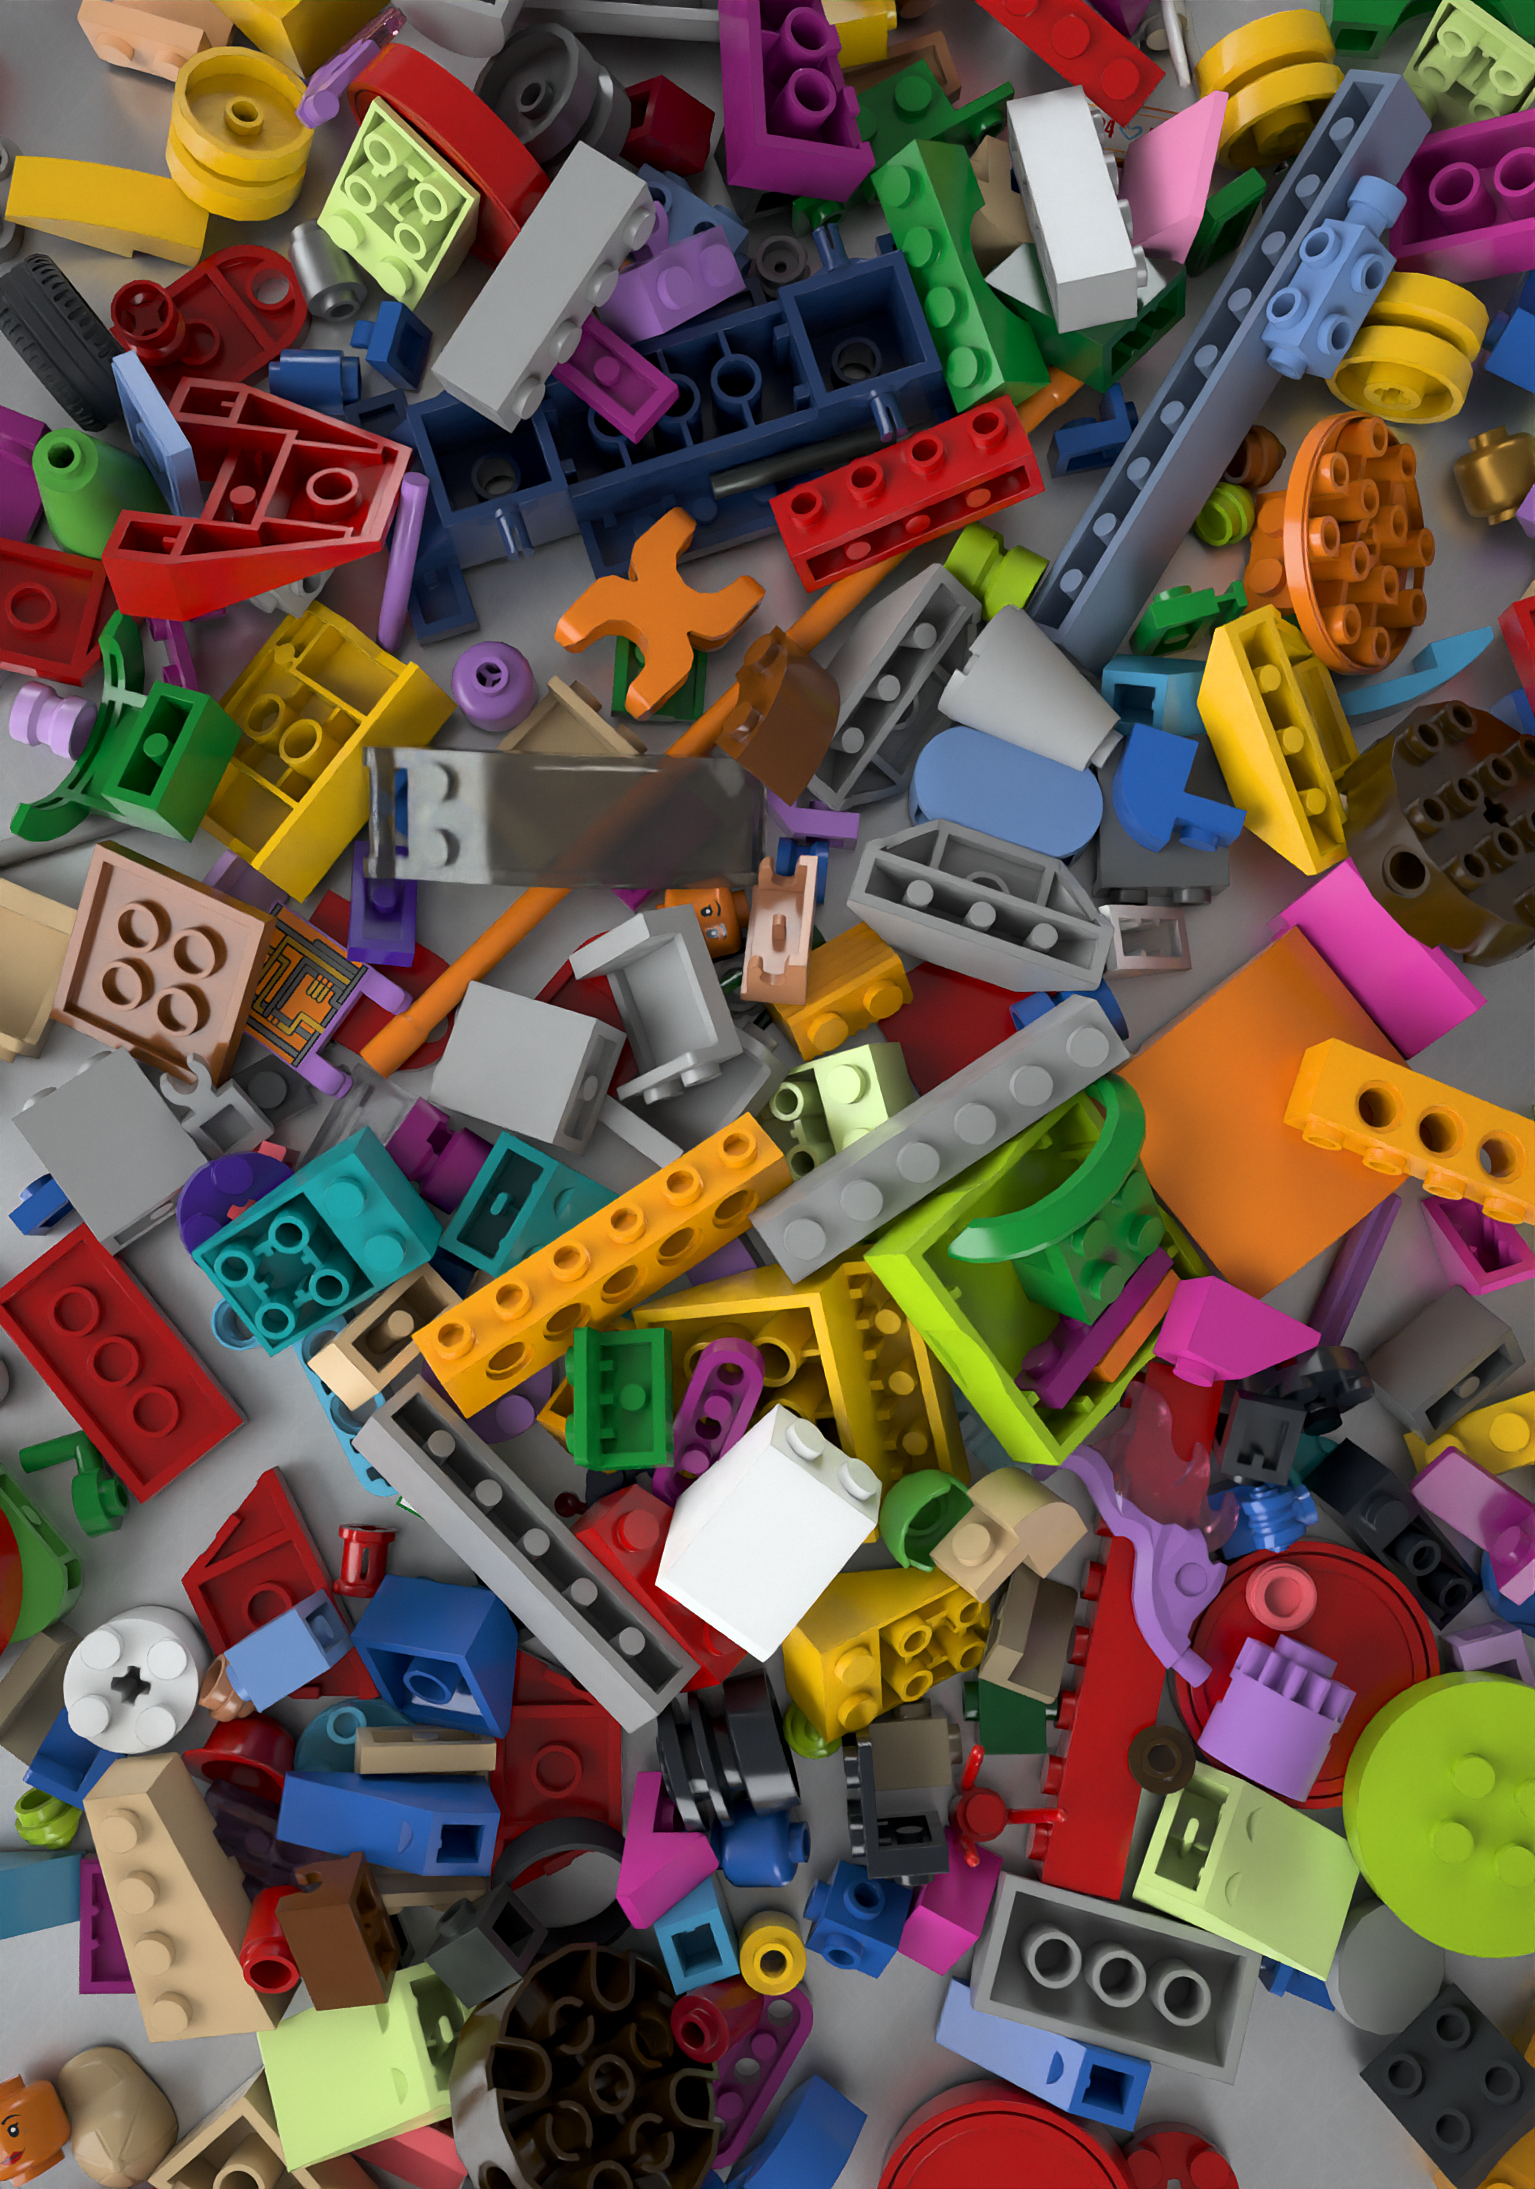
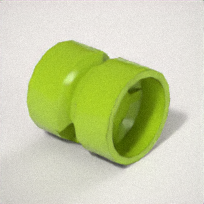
[944,521,1050,622]

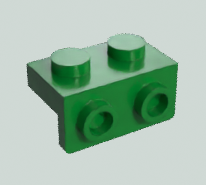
[565,1326,674,1471]

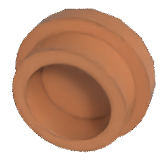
[197,1654,265,1722]

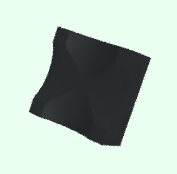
[1359,1982,1535,2189]

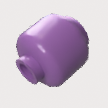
[451,641,538,732]

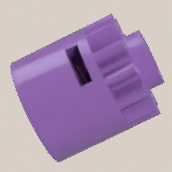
[1197,1634,1356,1802]

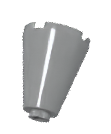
[938,604,1124,772]

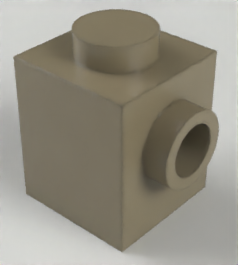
[868,1697,963,1791]

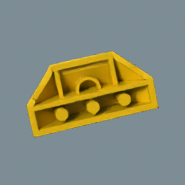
[1196,604,1359,876]

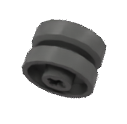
[473,23,631,183]

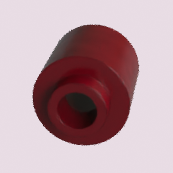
[671,1969,764,2063]

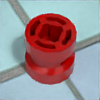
[111,280,190,366]

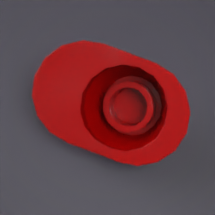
[180,1711,296,1823]

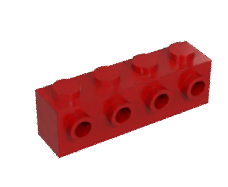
[769,394,1046,594]

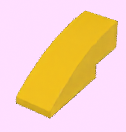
[4,155,209,267]

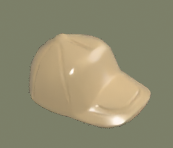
[58,2046,179,2189]

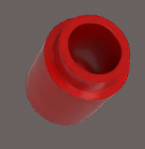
[239,1885,307,1994]

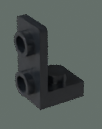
[1212,1388,1307,1487]

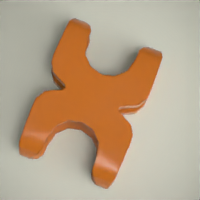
[554,507,766,721]

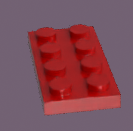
[0,1221,249,1504]

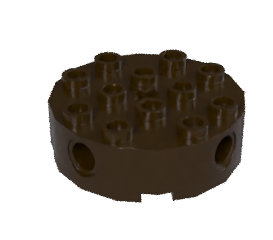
[1340,700,1535,968]
[448,1942,721,2189]

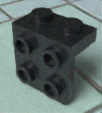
[842,1725,950,1886]

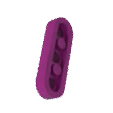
[651,1337,766,1509]
[710,1982,813,2170]

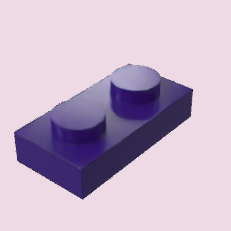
[347,840,419,967]

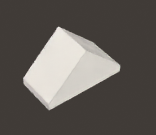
[1097,905,1192,981]

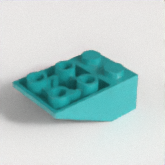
[191,1125,444,1357]
[438,1131,632,1319]

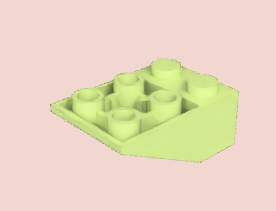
[1403,0,1535,132]
[317,96,480,312]
[755,1042,915,1183]
[1132,1761,1360,1982]
[257,1962,475,2173]

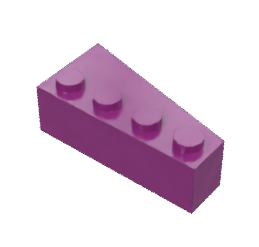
[718,0,876,203]

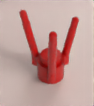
[948,1744,1068,1867]

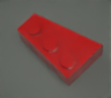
[569,1484,748,1693]

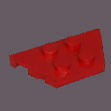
[0,537,146,688]
[181,1466,380,1700]
[490,1647,623,1891]

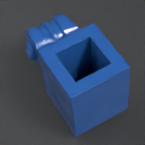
[1199,1478,1318,1560]

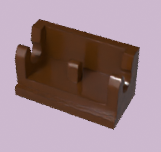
[275,1851,402,2011]

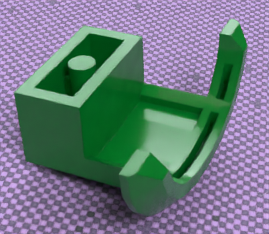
[10,609,243,843]
[947,1071,1166,1326]

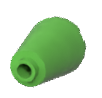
[32,428,174,561]

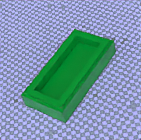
[1183,167,1267,278]

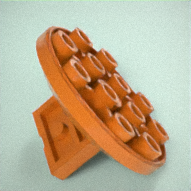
[1241,411,1435,676]

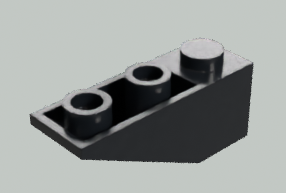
[1301,1437,1483,1631]

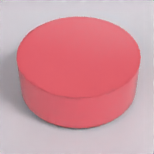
[1246,1560,1317,1631]

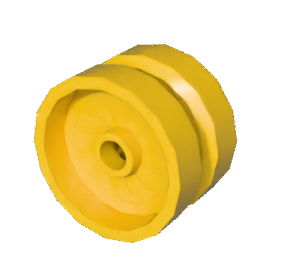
[1192,9,1345,172]
[165,47,315,221]
[1325,272,1489,424]

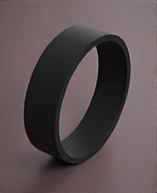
[492,1817,631,1959]

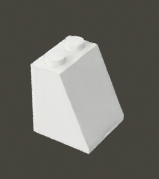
[655,1403,882,1662]

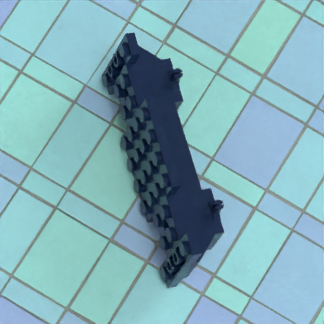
[343,223,961,647]

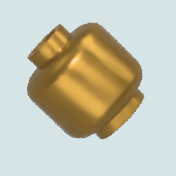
[1454,424,1535,525]

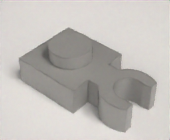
[160,1052,274,1161]

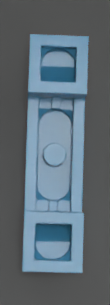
[1338,626,1495,728]

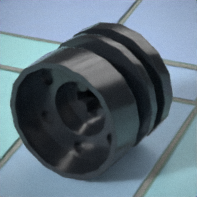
[656,1667,802,1834]

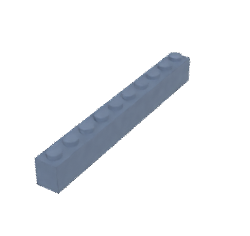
[1026,69,1432,680]

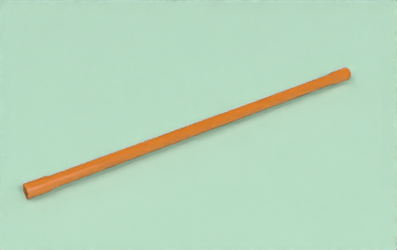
[359,364,1084,1080]

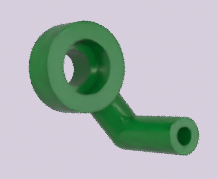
[19,1430,130,1538]

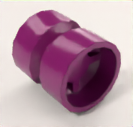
[385,1096,494,1215]

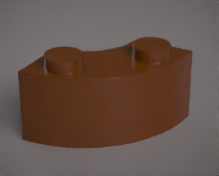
[715,625,841,807]

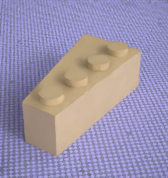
[82,1751,302,2043]

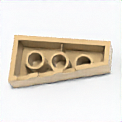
[147,2066,379,2189]

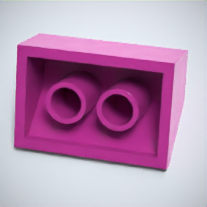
[1266,856,1488,1061]

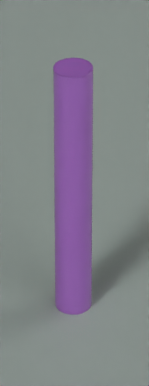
[376,472,430,652]

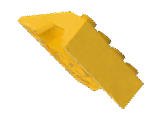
[199,599,458,904]

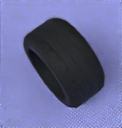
[0,253,126,433]

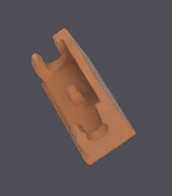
[740,855,818,1005]

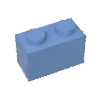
[224,1588,354,1713]

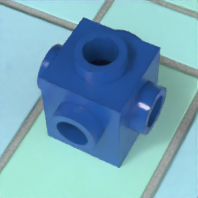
[803,1859,913,1979]

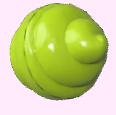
[1193,482,1255,546]
[783,1700,842,1760]
[14,1787,83,1850]

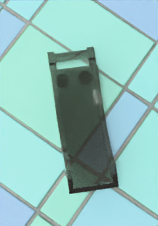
[362,745,768,889]

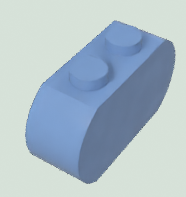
[908,726,1103,868]

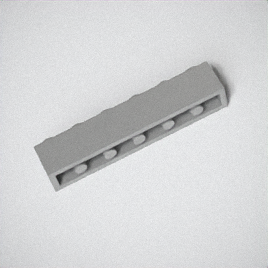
[747,994,1131,1285]
[351,1374,701,1734]

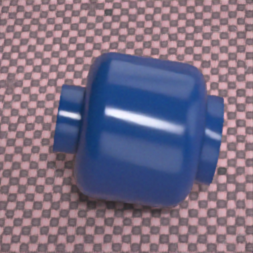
[710,1798,811,1888]

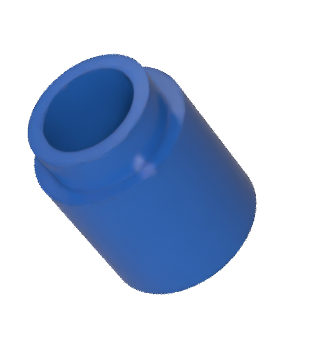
[269,349,362,415]

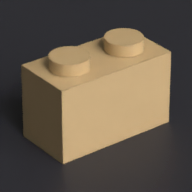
[307,1262,463,1411]

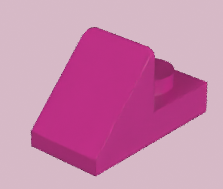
[616,1771,719,1929]

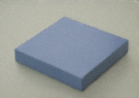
[111,350,204,519]

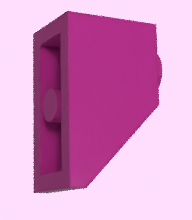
[1153,1276,1322,1387]

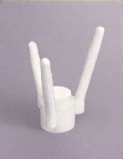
[1126,0,1203,89]

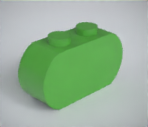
[0,1462,84,1644]

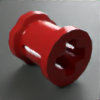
[332,1524,398,1598]

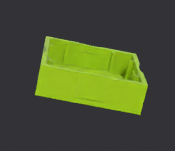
[863,1089,1212,1466]

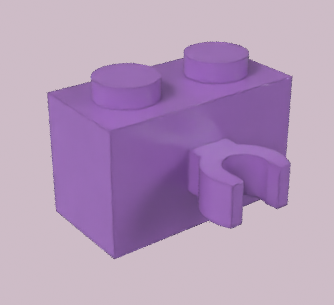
[595,201,746,345]

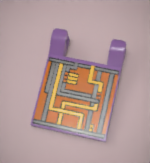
[244,899,414,1100]

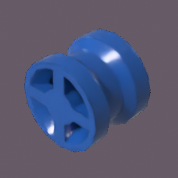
[775,837,830,905]

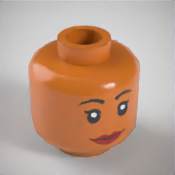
[656,874,750,959]
[0,2074,72,2187]

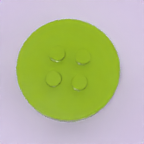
[1342,1671,1535,1958]

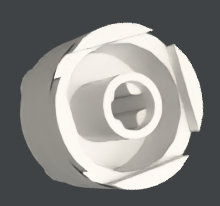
[63,1606,213,1754]

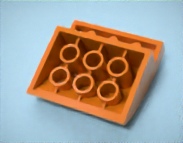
[1088,925,1432,1300]

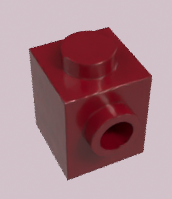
[619,74,715,178]

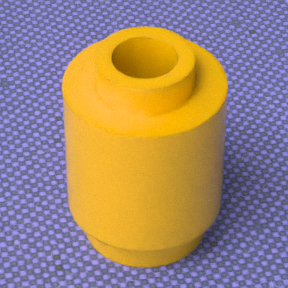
[739,1910,807,1996]

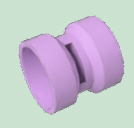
[9,680,98,761]

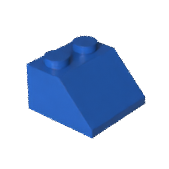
[350,1574,518,1739]

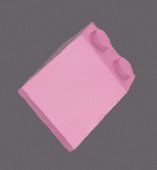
[1116,90,1229,264]

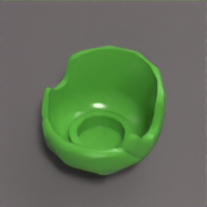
[878,1469,974,1572]

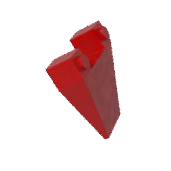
[101,376,415,622]

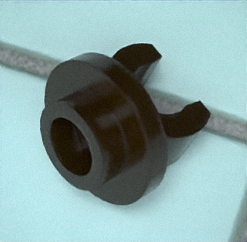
[1128,1725,1196,1795]

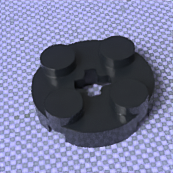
[1237,1346,1375,1436]

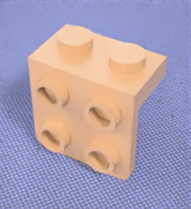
[77,0,237,82]

